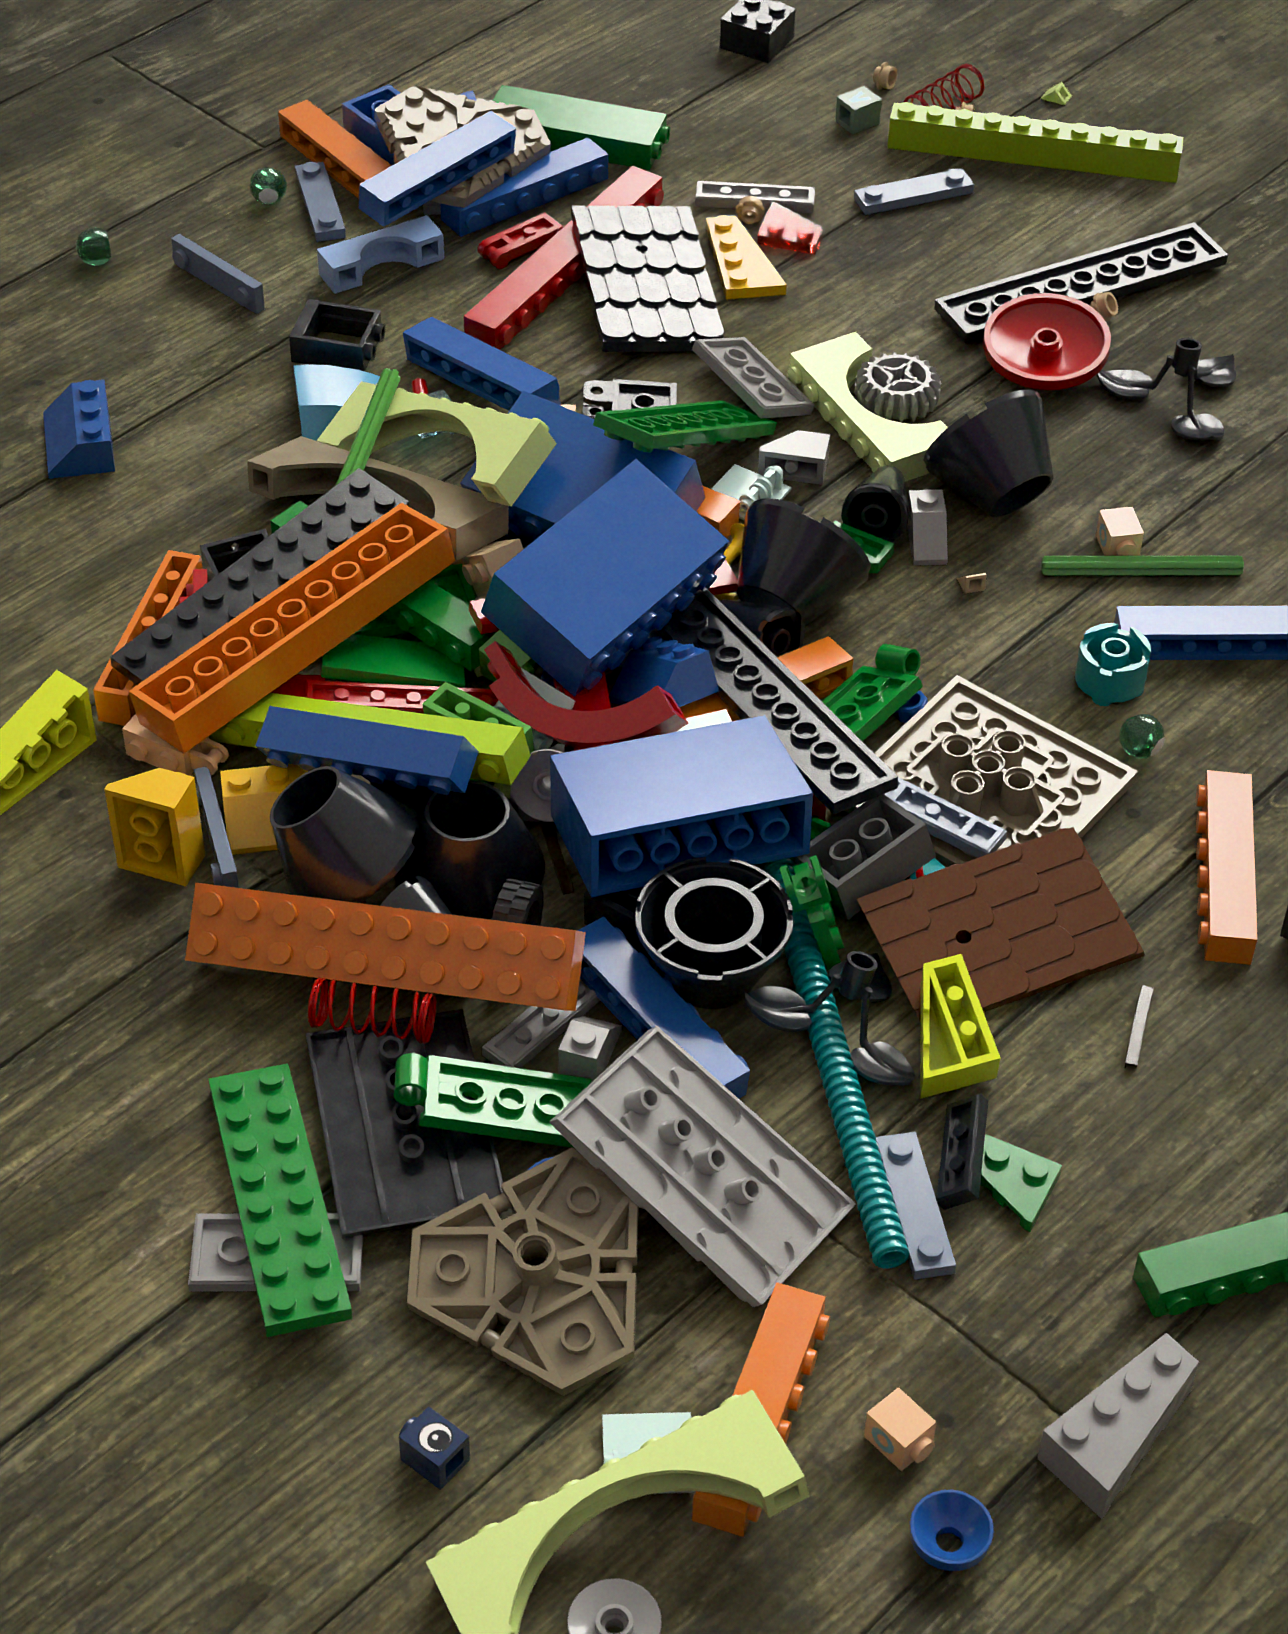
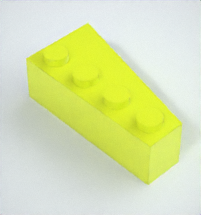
[0,670,97,815]

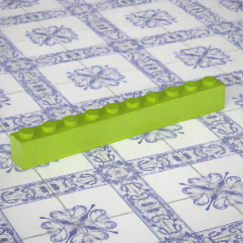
[887,102,1184,183]
[209,693,530,785]

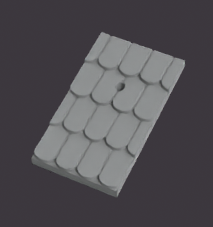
[549,1026,856,1307]

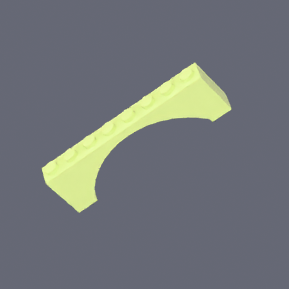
[317,381,557,507]
[426,1390,809,1634]

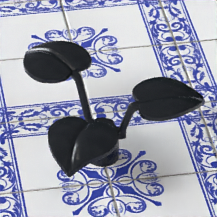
[1097,338,1236,441]
[744,951,915,1086]

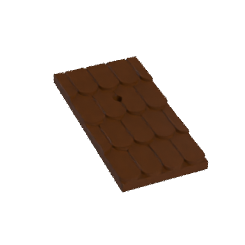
[857,827,1145,1020]

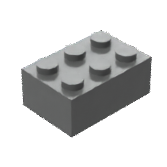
[794,794,936,920]

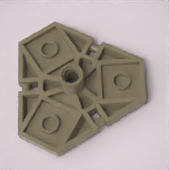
[374,86,551,208]
[407,1147,639,1396]

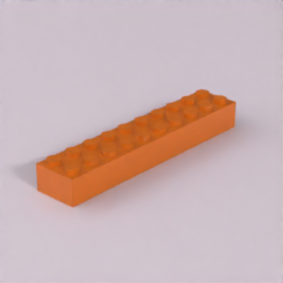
[129,503,455,754]
[185,883,586,1011]

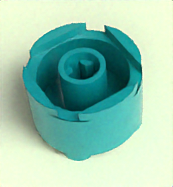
[1075,623,1151,706]

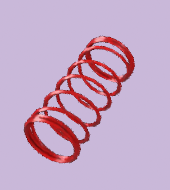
[903,63,985,110]
[308,977,436,1044]

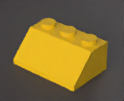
[220,764,308,855]
[104,768,205,886]

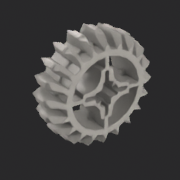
[854,351,941,423]

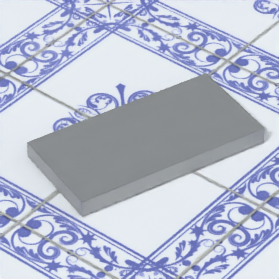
[692,337,815,418]
[188,1213,363,1291]

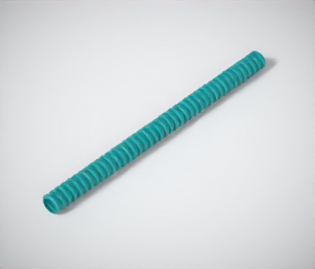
[763,858,910,1269]

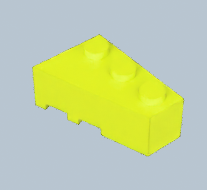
[920,954,1001,1099]

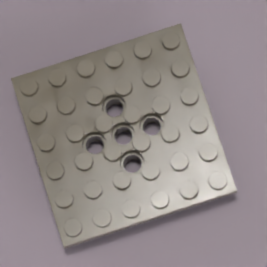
[844,675,1138,867]

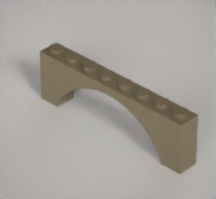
[247,436,508,561]

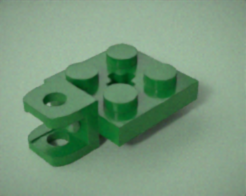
[779,855,845,970]

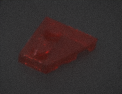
[757,202,823,255]

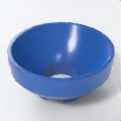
[909,1490,994,1571]

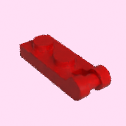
[477,213,563,269]

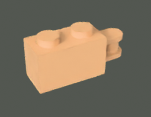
[122,714,229,776]

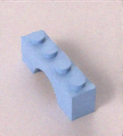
[317,215,444,294]

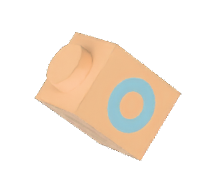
[1096,507,1144,556]
[864,1387,936,1471]

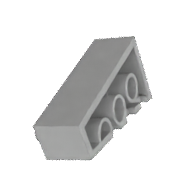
[1038,1333,1199,1519]

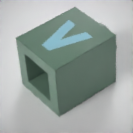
[835,86,882,134]

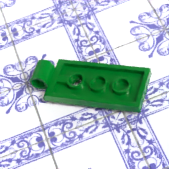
[822,644,923,742]
[394,1053,592,1148]

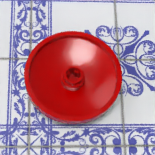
[983,293,1111,390]

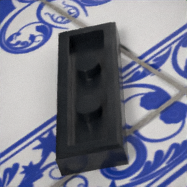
[936,1093,988,1210]

